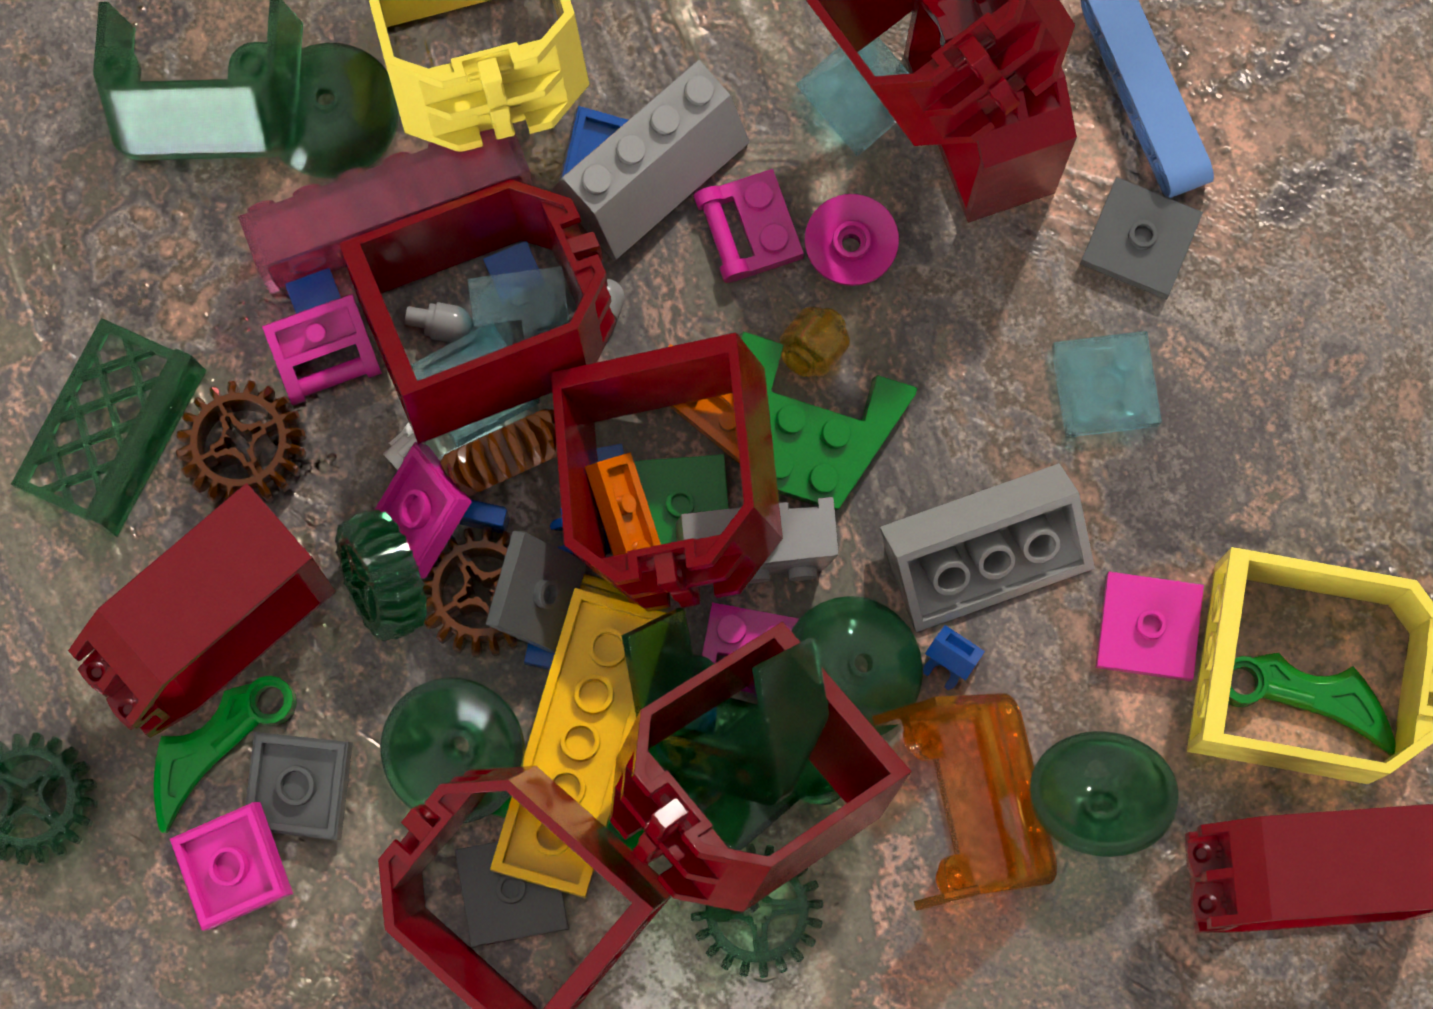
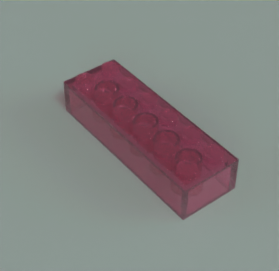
[238,129,532,294]

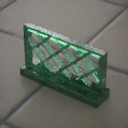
[11,318,206,537]

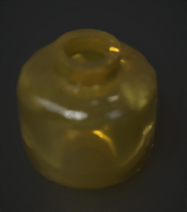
[780,306,850,377]

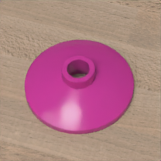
[805,194,899,286]

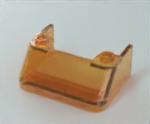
[872,693,1057,911]

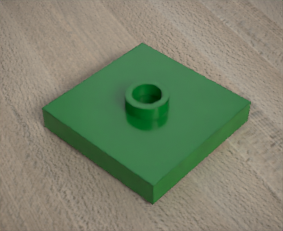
[634,454,729,544]

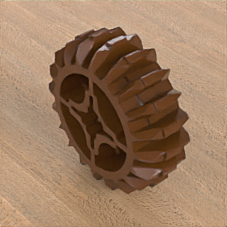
[176,380,307,504]
[440,408,557,497]
[416,527,518,658]

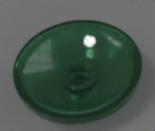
[260,42,400,178]
[790,596,923,735]
[380,677,526,824]
[1030,731,1179,857]

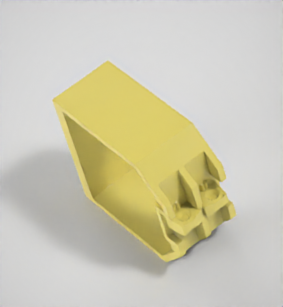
[369,0,590,152]
[1187,547,1433,784]

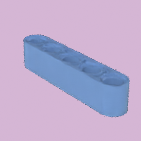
[1080,0,1214,198]

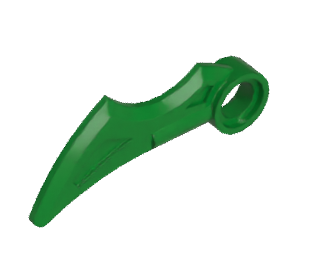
[1228,653,1396,756]
[153,675,297,833]

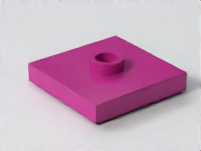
[369,442,472,579]
[1095,571,1204,681]
[170,802,293,931]

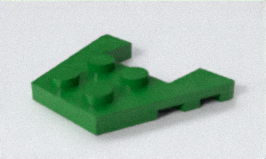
[739,331,917,511]

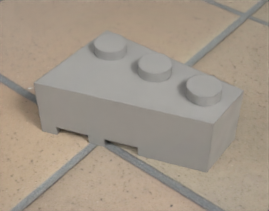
[675,497,839,587]

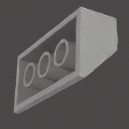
[552,60,750,261]
[880,464,1095,632]

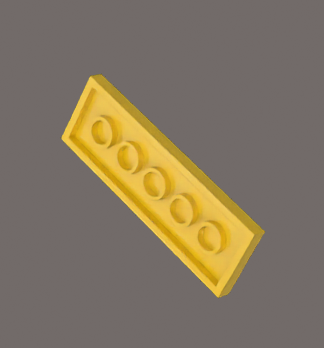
[490,588,669,898]

